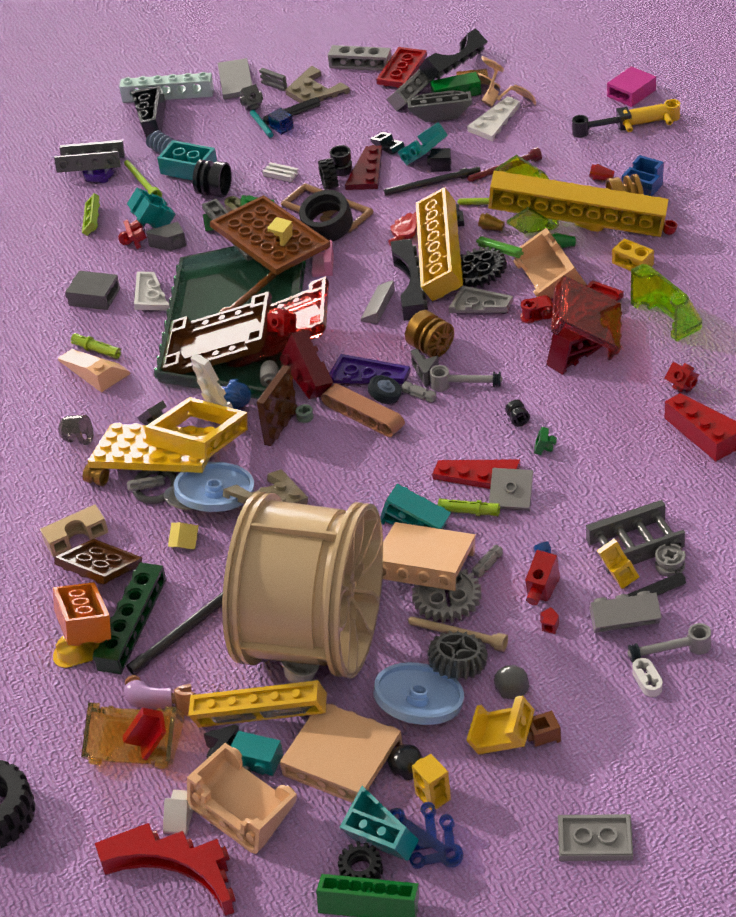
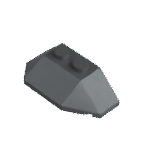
[407,90,472,122]

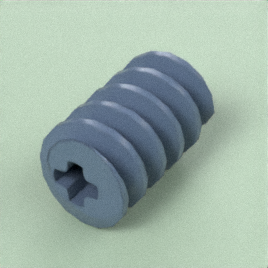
[146,130,177,154]

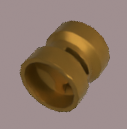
[82,464,110,486]

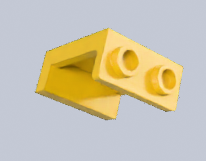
[466,695,535,755]

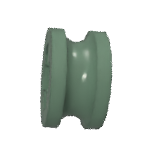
[296,404,314,423]

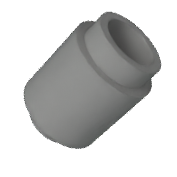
[260,360,279,387]

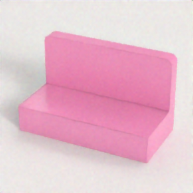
[312,240,334,277]

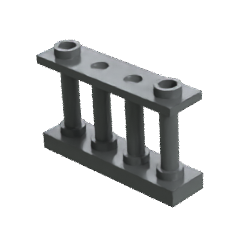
[54,140,125,173]
[586,500,685,573]

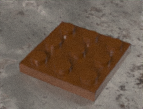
[256,365,298,446]
[54,539,143,584]

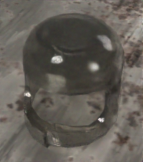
[58,415,94,445]

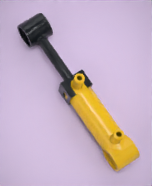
[572,99,680,138]

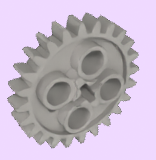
[412,569,482,623]

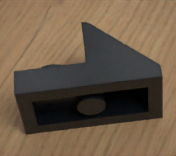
[137,400,167,425]
[204,724,240,759]

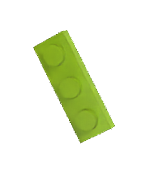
[82,193,100,236]

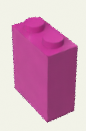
[607,66,656,107]

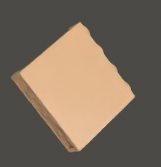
[382,522,475,591]
[280,703,402,803]

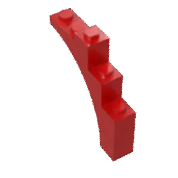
[94,823,236,916]

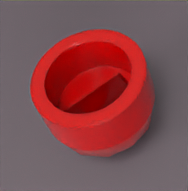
[663,220,678,235]

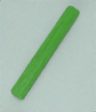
[476,236,524,258]

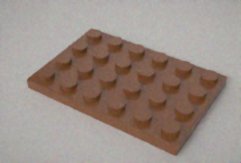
[210,195,330,275]

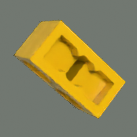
[612,238,654,275]
[412,754,451,812]

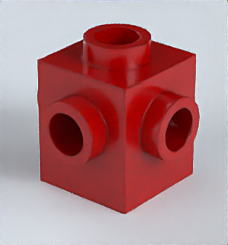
[267,309,297,336]
[664,362,700,392]

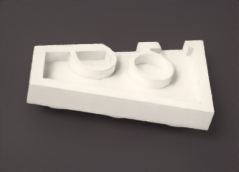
[134,271,170,311]

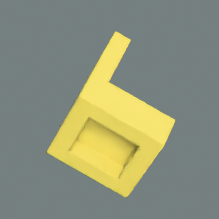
[268,217,292,246]
[168,522,198,549]

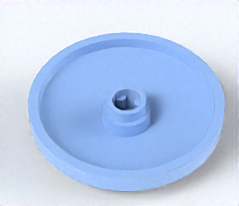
[174,462,254,512]
[373,662,464,725]

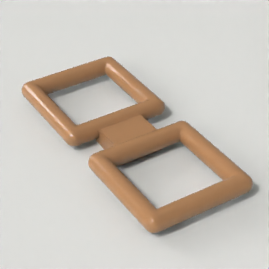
[281,183,374,233]

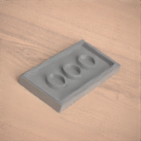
[218,58,252,99]

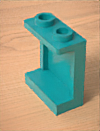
[398,122,448,166]

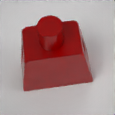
[525,550,560,605]

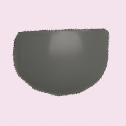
[494,665,530,699]

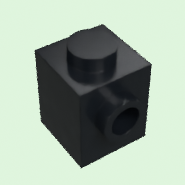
[427,148,451,172]

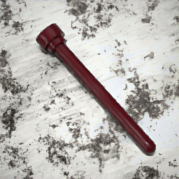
[468,147,542,182]

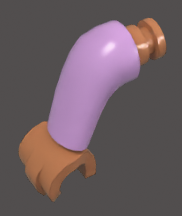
[123,675,196,716]

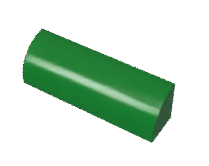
[316,874,419,917]

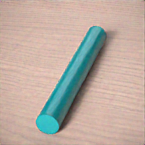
[250,110,274,138]

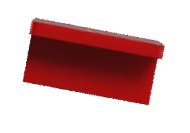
[123,707,166,760]

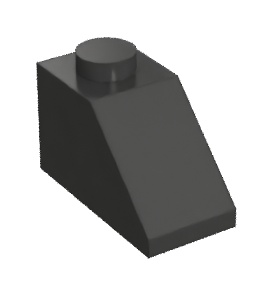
[146,222,187,251]

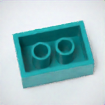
[157,140,217,180]

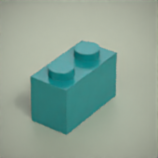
[231,731,283,776]

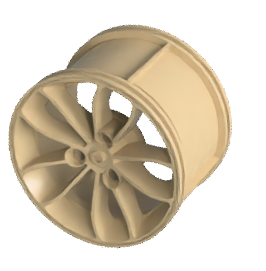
[222,492,383,678]

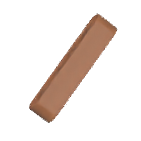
[321,383,405,437]

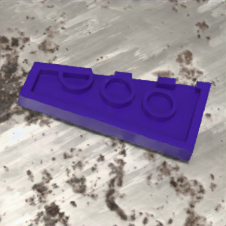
[329,354,411,384]

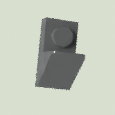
[410,349,439,387]

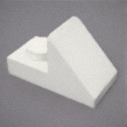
[163,790,193,836]

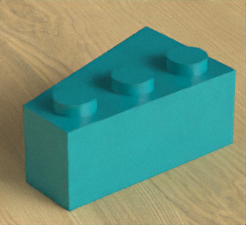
[339,786,419,861]

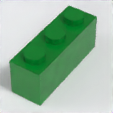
[430,72,481,97]

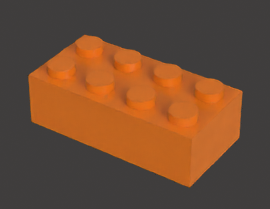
[53,582,111,646]

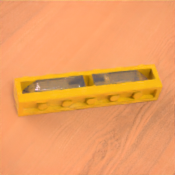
[188,680,327,728]

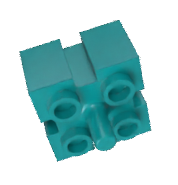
[127,187,176,228]

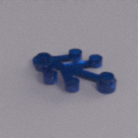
[390,802,464,869]

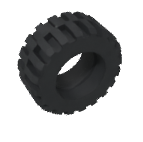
[0,760,35,848]

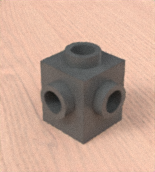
[240,84,263,110]

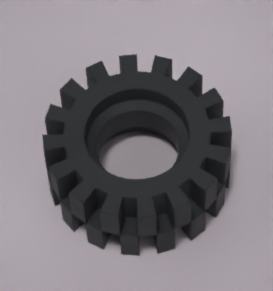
[318,158,338,190]
[338,842,383,879]

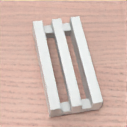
[262,162,299,182]

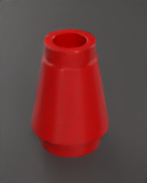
[589,164,615,180]

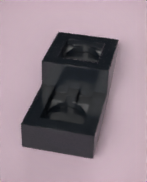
[370,132,405,154]

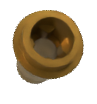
[478,213,505,231]

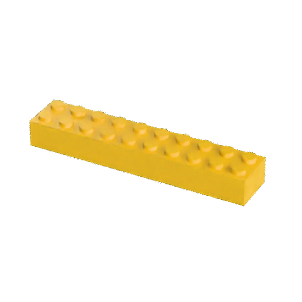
[488,171,668,237]

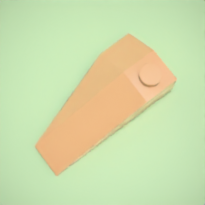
[58,349,130,392]

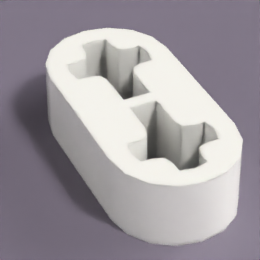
[632,658,663,697]

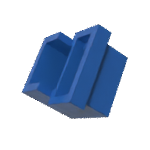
[622,155,664,196]

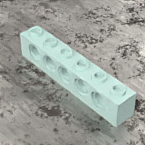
[119,72,214,103]

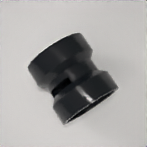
[505,399,530,427]

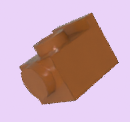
[527,710,561,747]

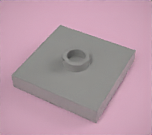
[489,468,534,511]

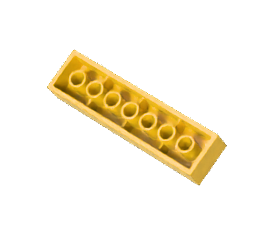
[416,187,463,301]

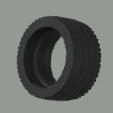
[299,190,353,241]

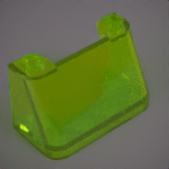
[631,264,702,342]

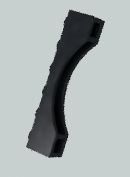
[419,28,488,81]
[391,239,428,321]

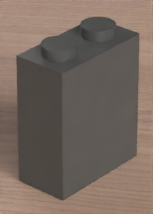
[65,271,120,310]

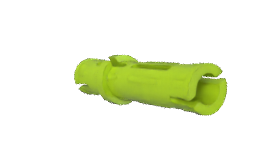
[71,333,121,359]
[438,498,500,517]

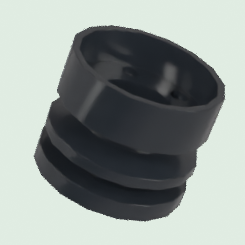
[193,160,232,197]

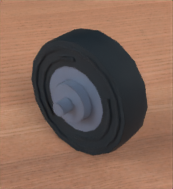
[368,375,402,404]

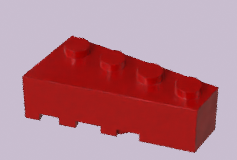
[664,393,736,461]

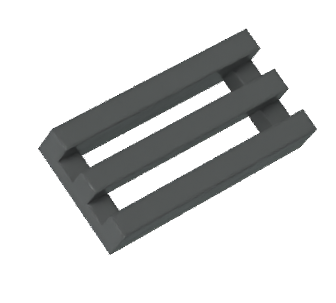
[259,68,287,91]

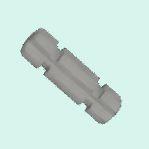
[402,381,437,402]
[127,475,165,491]
[472,545,503,578]

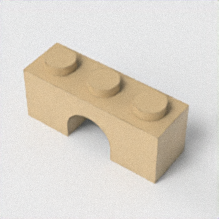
[40,505,108,557]

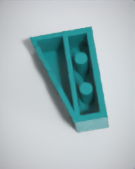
[380,484,451,529]

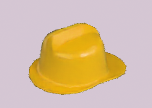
[53,636,100,668]

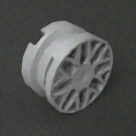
[655,544,686,577]

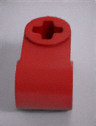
[520,295,557,323]

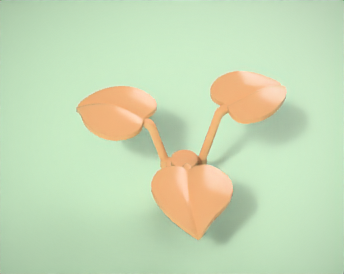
[477,56,536,107]

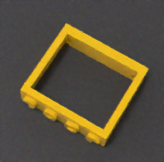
[145,397,248,460]

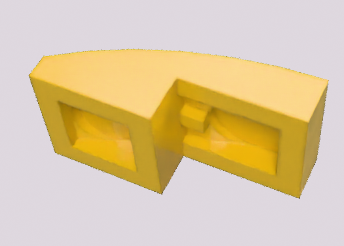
[597,539,639,589]

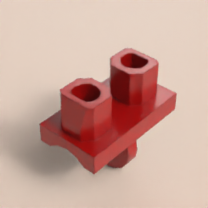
[118,219,147,249]

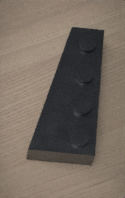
[131,86,166,138]

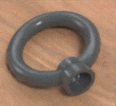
[132,470,177,504]

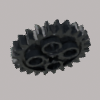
[460,247,507,288]

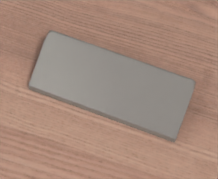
[361,280,395,323]

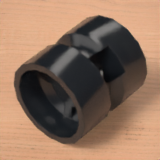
[329,145,353,176]

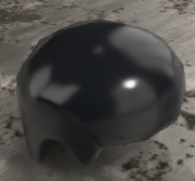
[387,744,423,780]

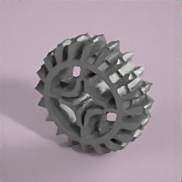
[427,631,488,680]

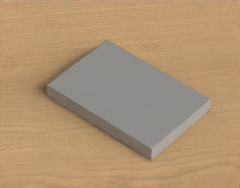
[558,814,633,861]

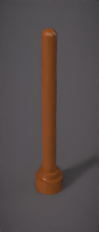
[218,272,277,313]

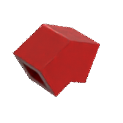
[540,607,559,634]

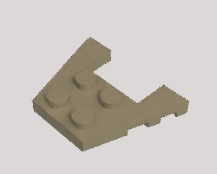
[285,66,350,103]
[223,469,308,505]

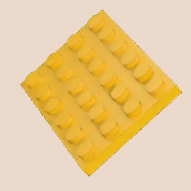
[88,423,216,473]

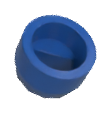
[533,541,551,553]

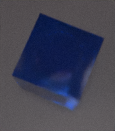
[268,108,294,135]

